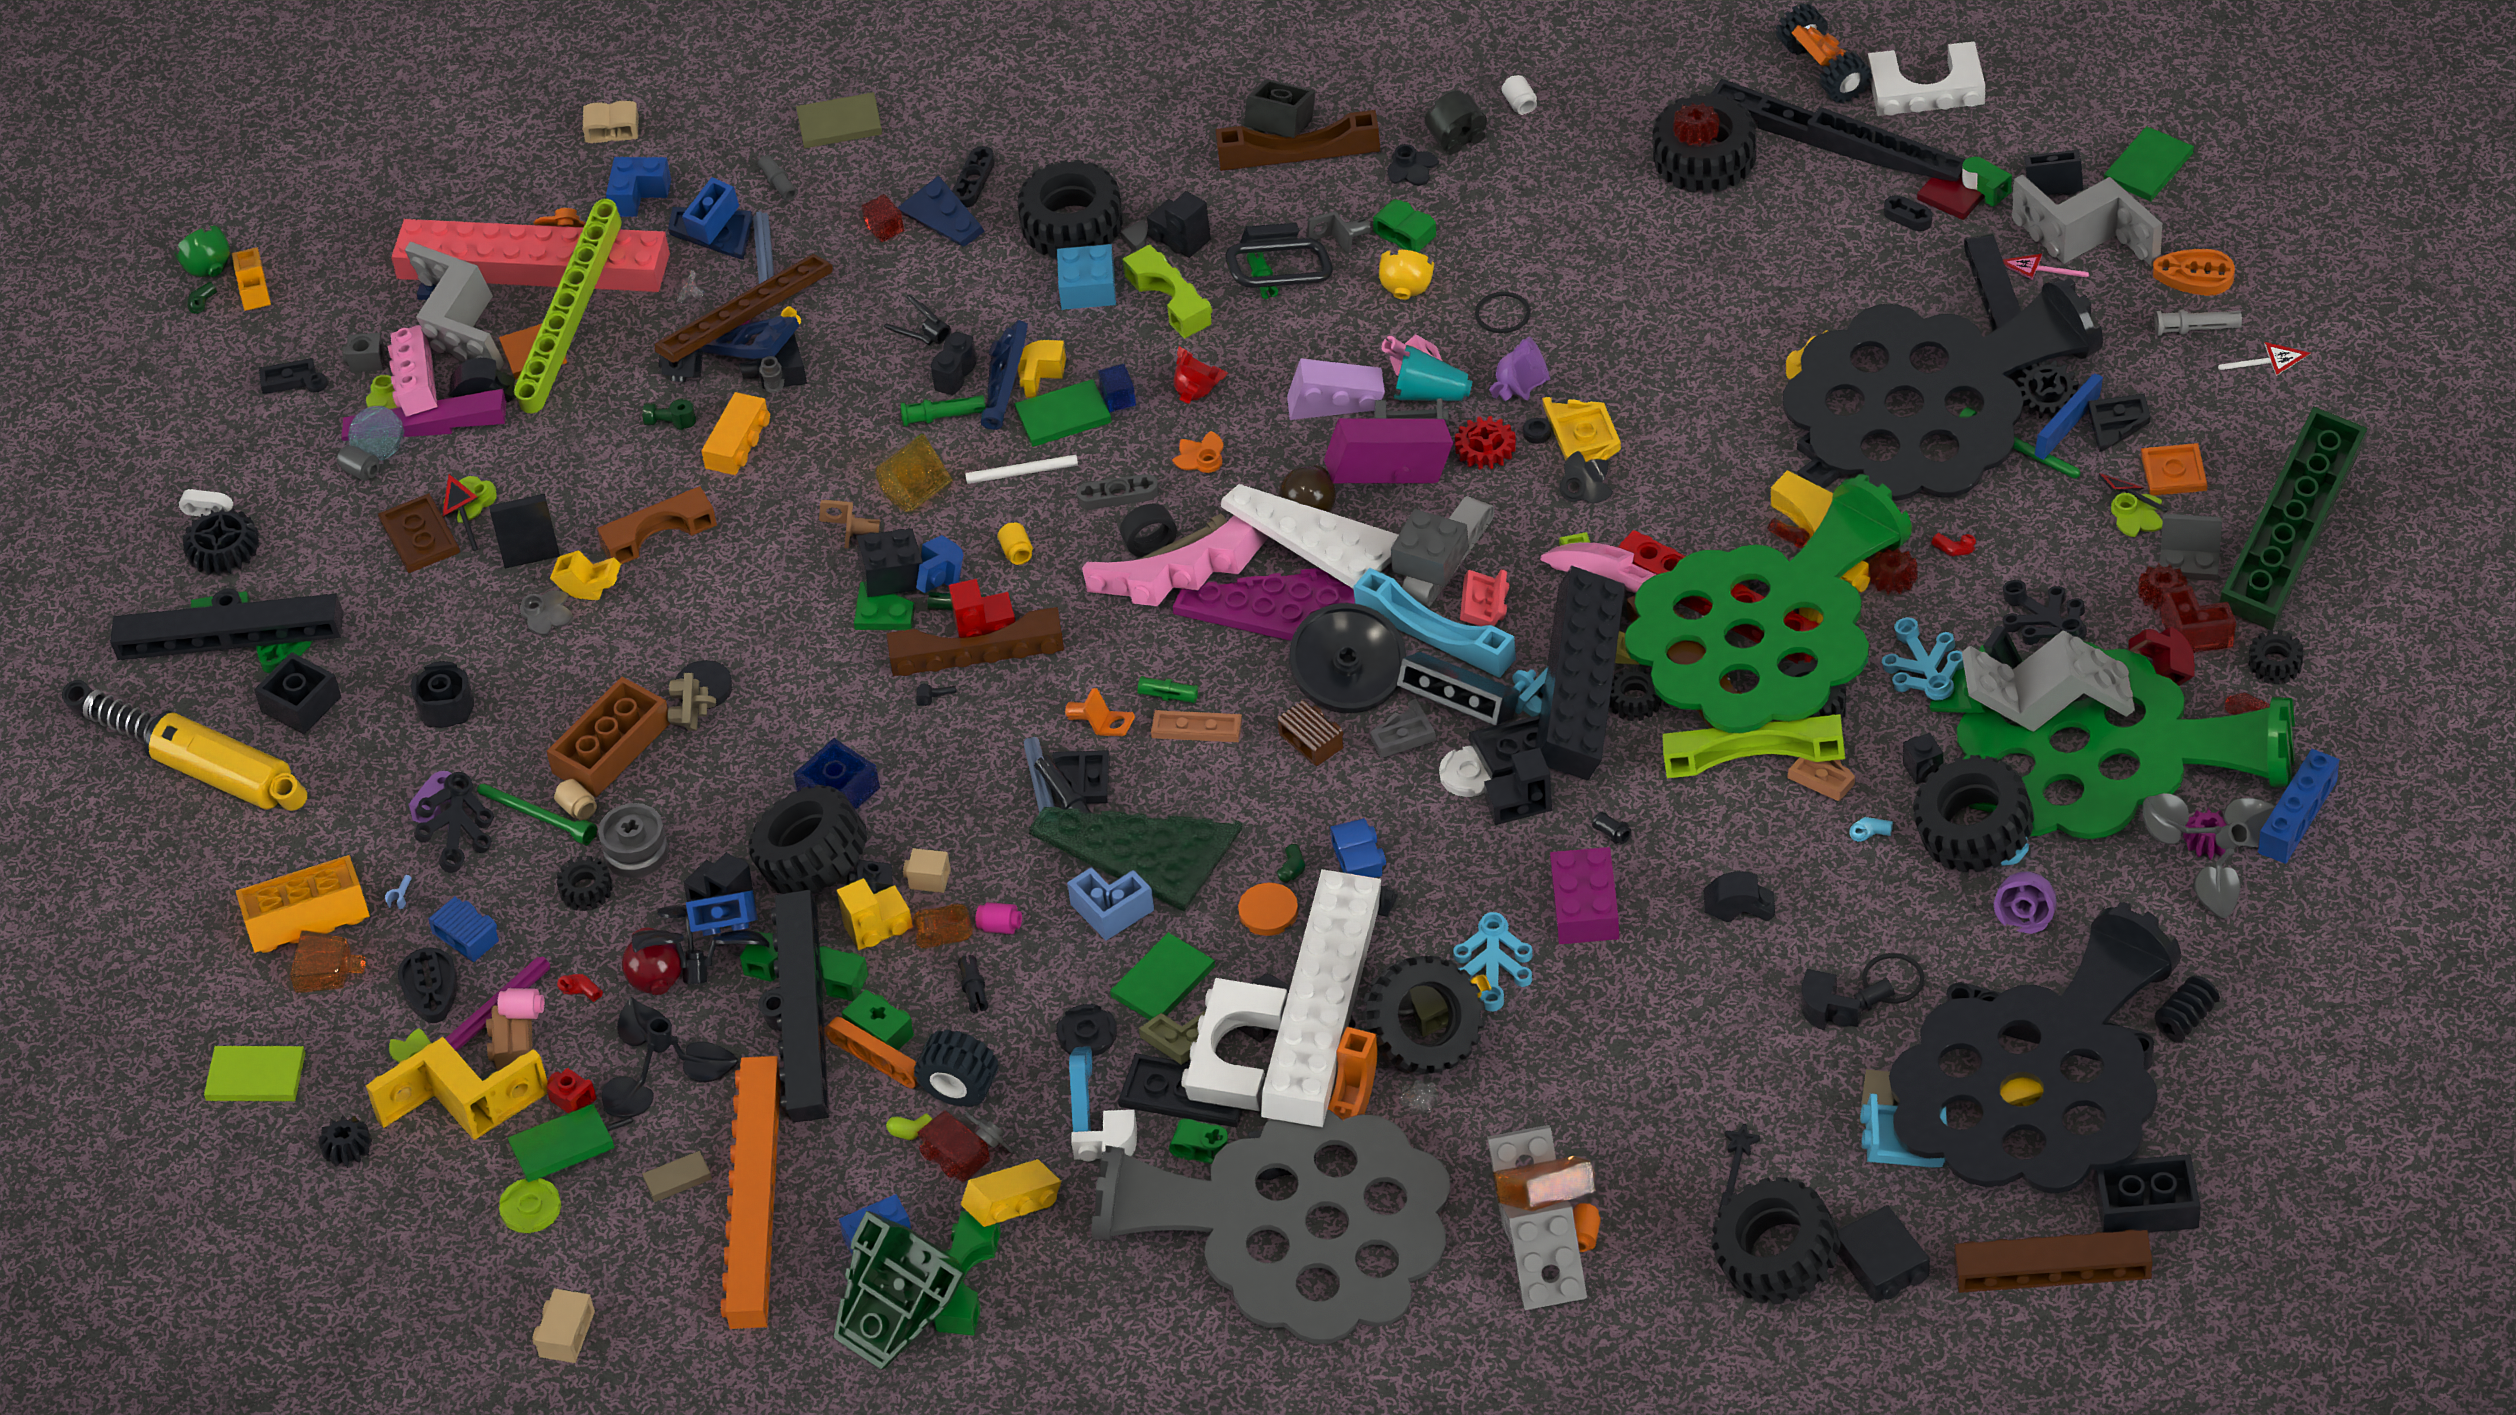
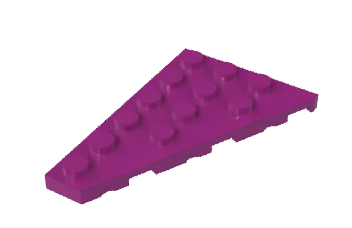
[1173,568,1355,641]

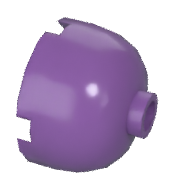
[1994,871,2057,934]

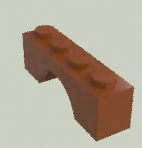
[597,486,717,564]

